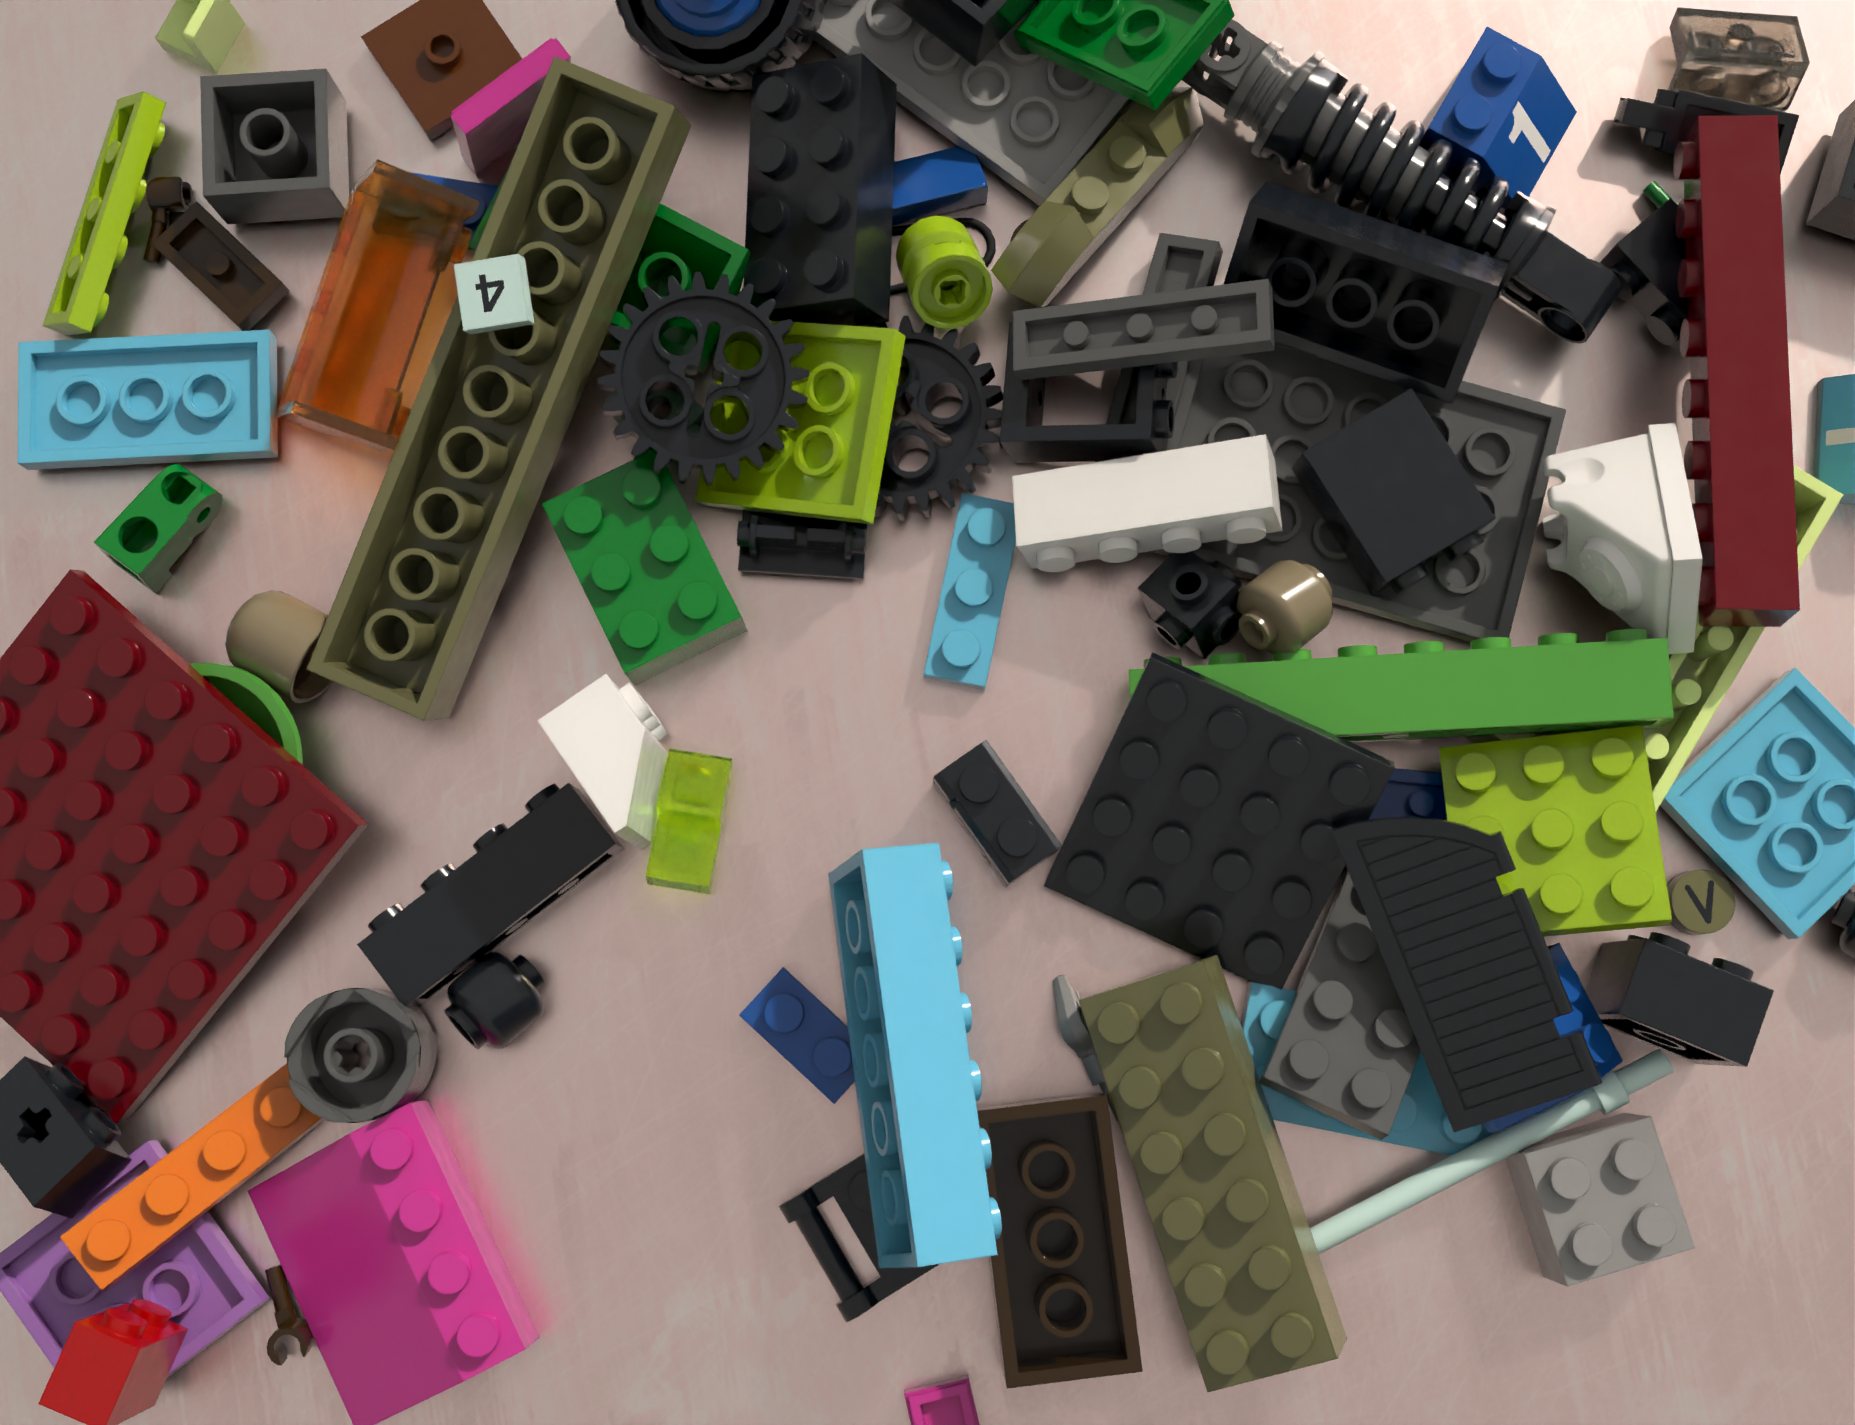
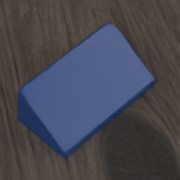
[892,146,988,226]

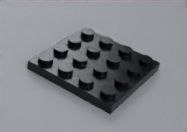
[1044,652,1395,990]

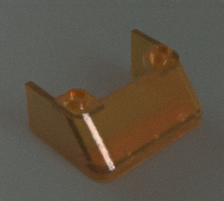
[275,159,480,452]

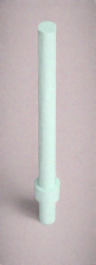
[1310,1049,1673,1254]

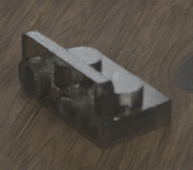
[1668,7,1810,111]

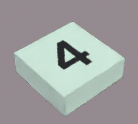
[454,254,535,334]

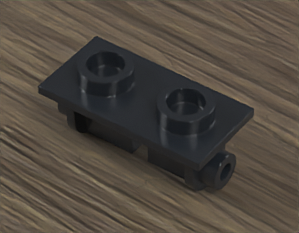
[737,510,867,579]

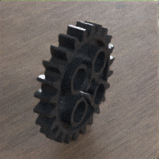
[597,272,809,486]
[875,316,1003,521]

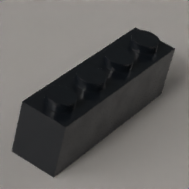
[357,783,624,1008]

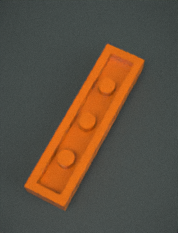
[60,1063,325,1291]

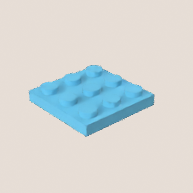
[1660,668,1855,939]

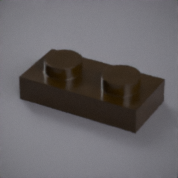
[152,201,290,331]

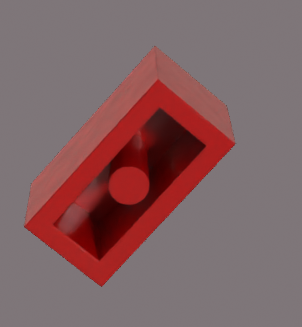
[38,1299,189,1425]

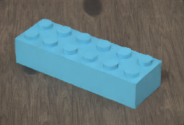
[828,843,1002,1268]

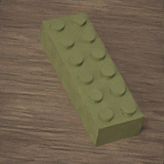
[1079,955,1347,1392]

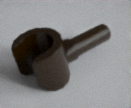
[143,177,193,264]
[265,1265,315,1365]

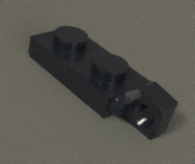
[1613,89,1800,174]

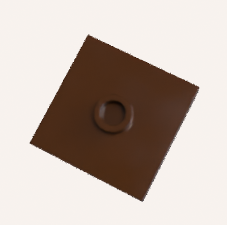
[361,0,522,141]

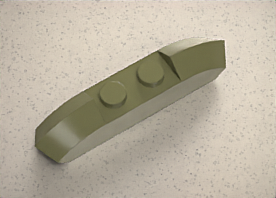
[991,87,1204,308]

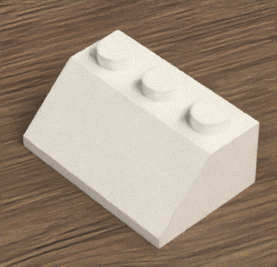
[537,674,669,850]

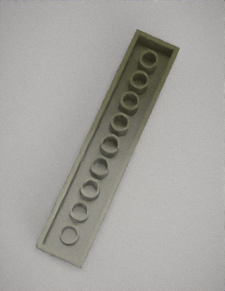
[307,56,691,721]

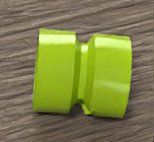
[895,215,993,329]

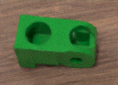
[94,464,223,594]

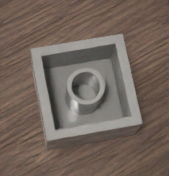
[1506,1113,1695,1287]

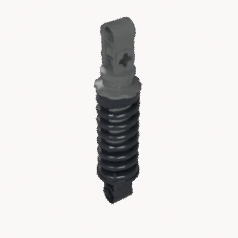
[1181,19,1622,343]

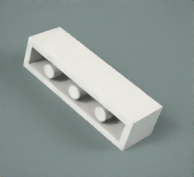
[1012,434,1282,572]

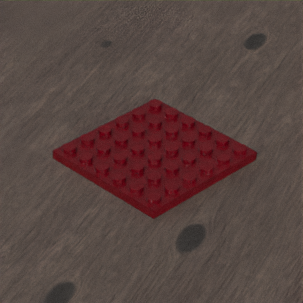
[0,569,369,1124]

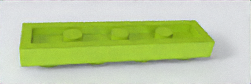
[42,91,166,336]

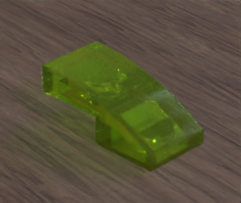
[645,748,733,894]

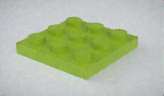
[695,320,906,524]
[1439,725,1672,937]

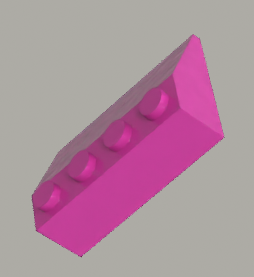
[247,1100,540,1425]

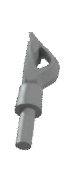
[1053,975,1119,1122]

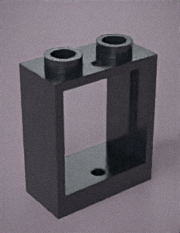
[1000,322,1178,463]

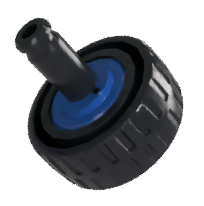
[615,0,827,92]

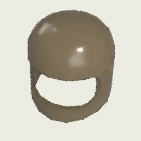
[225,590,334,703]

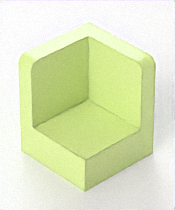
[155,0,245,74]

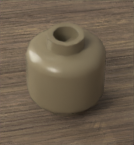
[1236,560,1333,654]

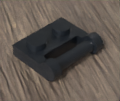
[779,1153,939,1322]

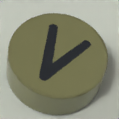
[1667,869,1736,935]

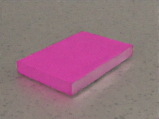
[451,38,571,175]

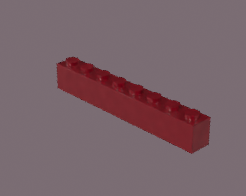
[1674,115,1800,627]

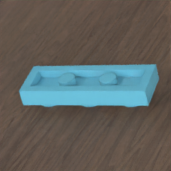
[923,493,1016,691]

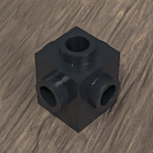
[1138,551,1242,659]

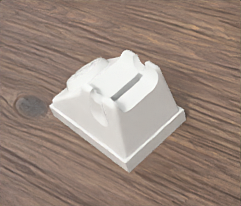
[1543,423,1703,654]

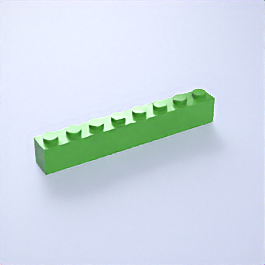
[1129,629,1674,743]

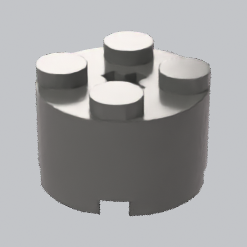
[284,988,438,1123]

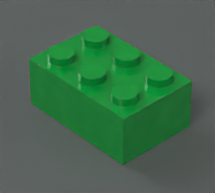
[542,451,748,686]

